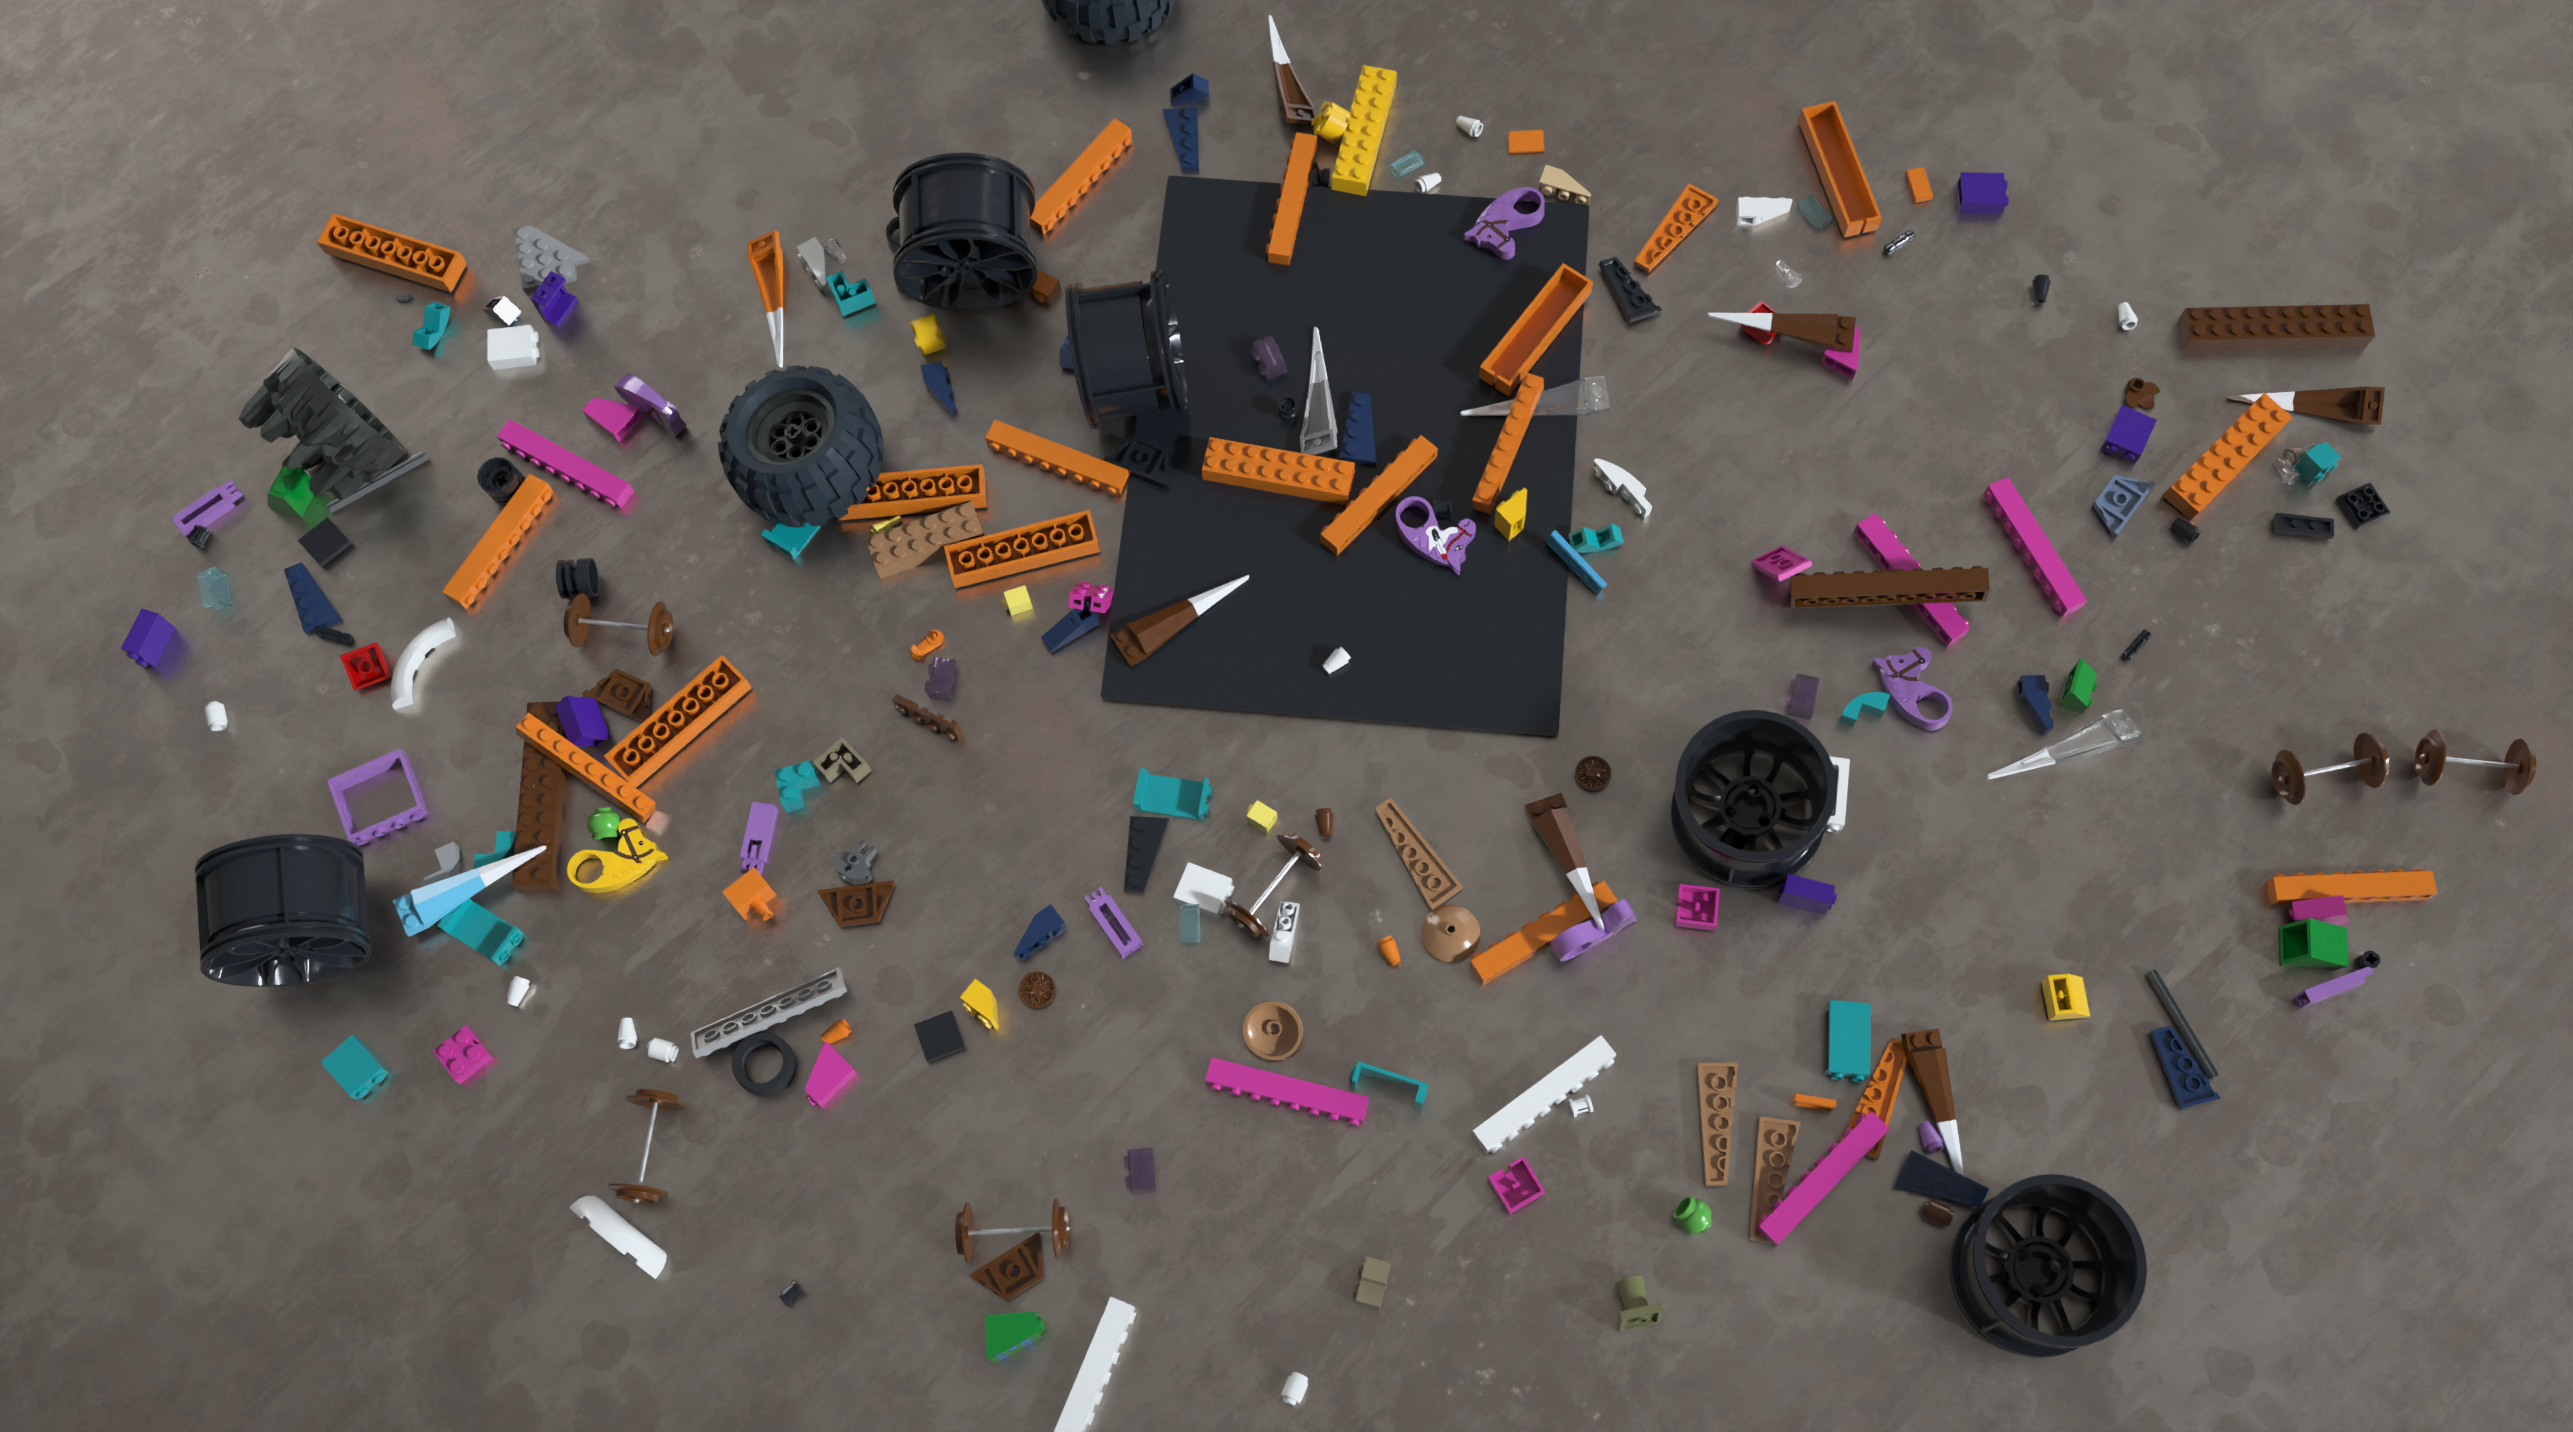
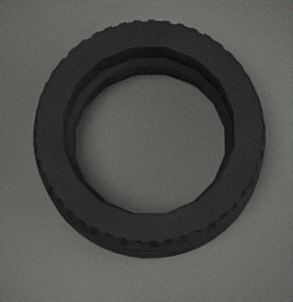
[732,1032,796,1096]

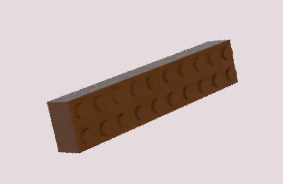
[2179,304,2375,351]
[1790,566,1990,609]
[511,701,568,893]

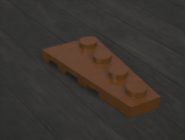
[892,694,963,741]

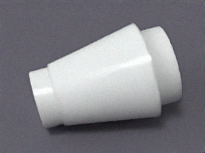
[1456,116,1483,137]
[1414,172,1441,193]
[2118,302,2138,330]
[1322,647,1351,674]
[506,975,530,1006]
[617,1017,638,1049]

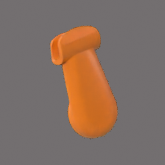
[910,630,944,662]

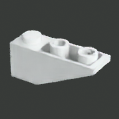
[1736,197,1792,226]
[797,237,829,295]
[1269,900,1300,963]

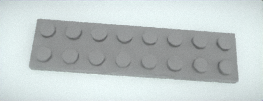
[690,967,847,1059]

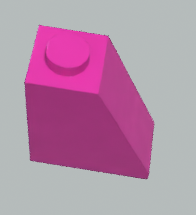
[1820,326,1860,379]
[582,397,643,442]
[2289,895,2349,925]
[804,1042,857,1108]

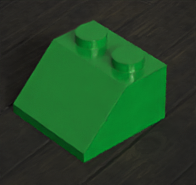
[2059,659,2098,714]

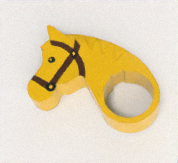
[567,818,668,893]

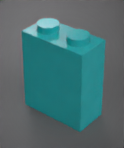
[320,1034,388,1100]

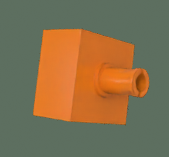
[722,867,776,921]

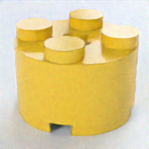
[1311,101,1350,143]
[910,313,946,355]

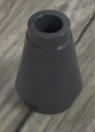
[2032,275,2051,303]
[2171,517,2201,543]

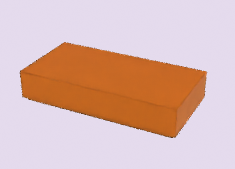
[1905,167,1933,203]
[1791,1093,1837,1112]

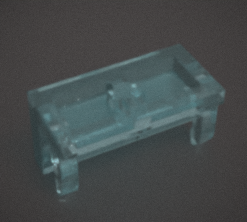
[197,567,232,610]

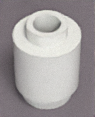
[204,701,228,731]
[646,1038,679,1062]
[1281,1372,1308,1406]

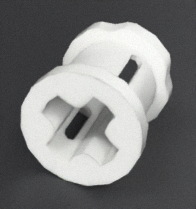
[1568,1094,1594,1117]

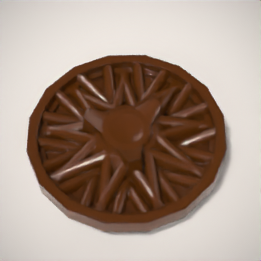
[1575,756,1611,791]
[1018,971,1056,1008]

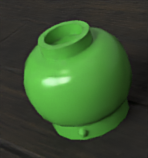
[587,808,621,840]
[1674,1196,1712,1234]

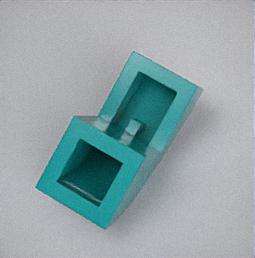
[413,301,450,350]
[1568,524,1624,553]
[1838,692,1890,727]
[473,831,516,869]

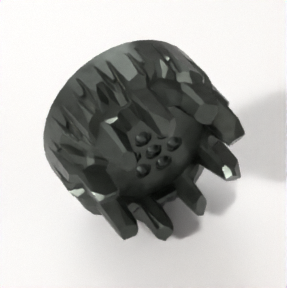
[239,347,406,501]

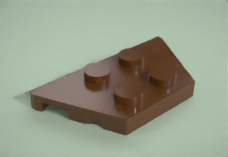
[583,669,651,723]
[818,880,895,928]
[969,1232,1043,1301]

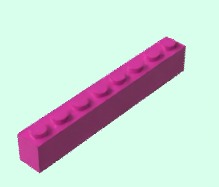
[497,419,633,508]
[1984,477,2087,617]
[1854,513,1970,647]
[1205,1057,1369,1126]
[1756,1111,1890,1248]

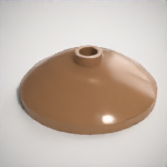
[1421,905,1480,963]
[1243,1000,1303,1060]

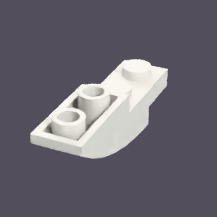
[1592,458,1652,518]

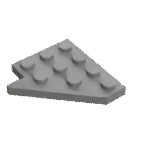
[514,225,590,292]

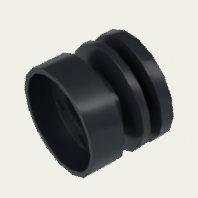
[477,457,526,505]
[556,558,599,599]

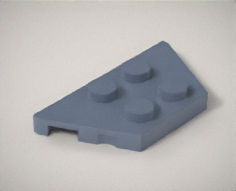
[2093,475,2156,538]

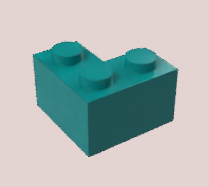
[826,270,876,316]
[2292,441,2341,485]
[774,760,820,813]

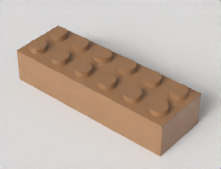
[865,501,984,579]

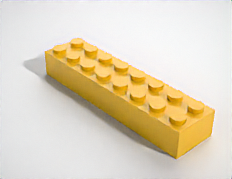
[1332,65,1397,196]

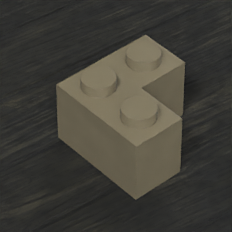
[813,737,871,783]
[1353,1256,1391,1310]

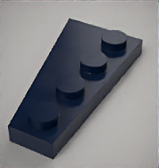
[1163,108,1199,172]
[1340,392,1376,465]
[284,562,342,634]

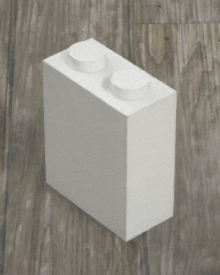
[487,325,539,370]
[1173,862,1235,919]

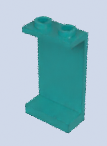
[761,522,820,560]
[1133,768,1212,821]
[437,898,524,966]
[1825,1000,1871,1082]
[1349,1061,1428,1111]

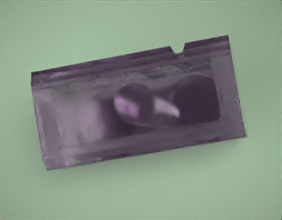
[1251,335,1287,380]
[925,657,958,701]
[1785,673,1819,719]
[1124,1148,1156,1194]

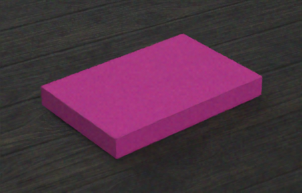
[1751,545,1812,582]

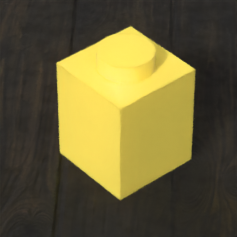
[1002,585,1033,616]
[1246,800,1277,834]

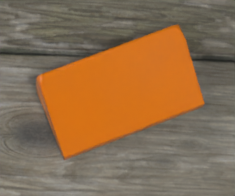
[1508,130,1544,153]

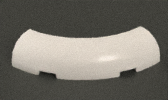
[391,617,456,710]
[570,1196,667,1279]

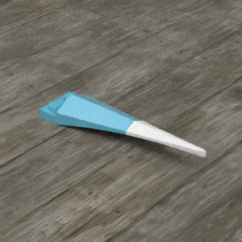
[393,846,547,937]

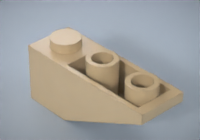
[1538,165,1591,206]

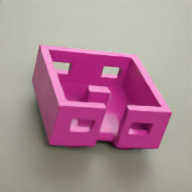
[1068,582,1114,613]
[1675,884,1720,931]
[433,1025,493,1084]
[1487,1156,1545,1215]

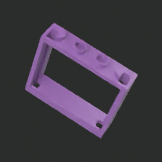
[327,749,429,845]

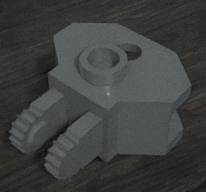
[832,840,877,886]

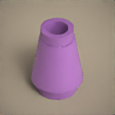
[1918,1121,1944,1154]

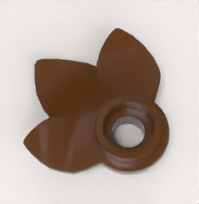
[2125,378,2160,409]

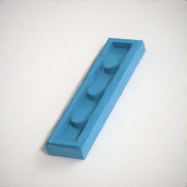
[1546,530,1607,595]

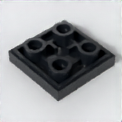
[2336,482,2391,530]
[297,517,352,567]
[914,1010,965,1063]

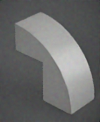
[424,842,462,886]

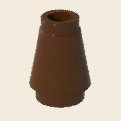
[1314,808,1334,837]

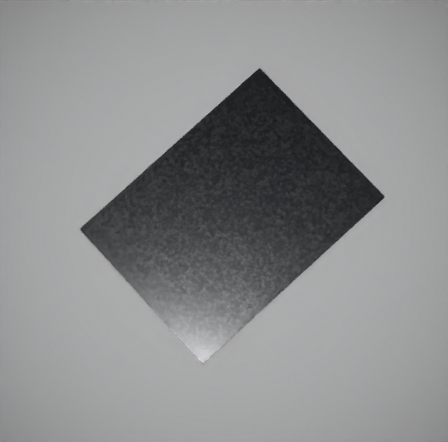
[1101,176,1590,736]

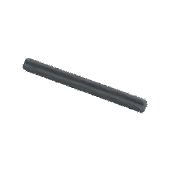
[326,451,429,513]
[2147,969,2220,1079]

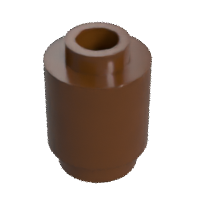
[1921,1199,1954,1227]

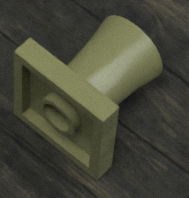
[1615,1276,1663,1332]

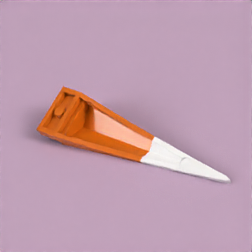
[747,230,783,368]

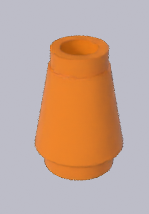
[1376,935,1401,966]
[820,1019,852,1044]

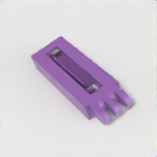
[171,481,242,539]
[740,802,778,875]
[1084,887,1143,958]
[2295,967,2373,1008]

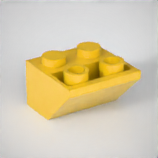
[1494,487,1527,541]
[2041,974,2090,1021]
[960,979,999,1030]

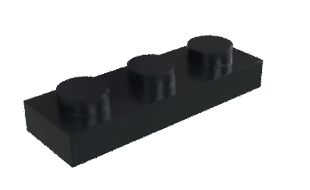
[2274,513,2334,539]

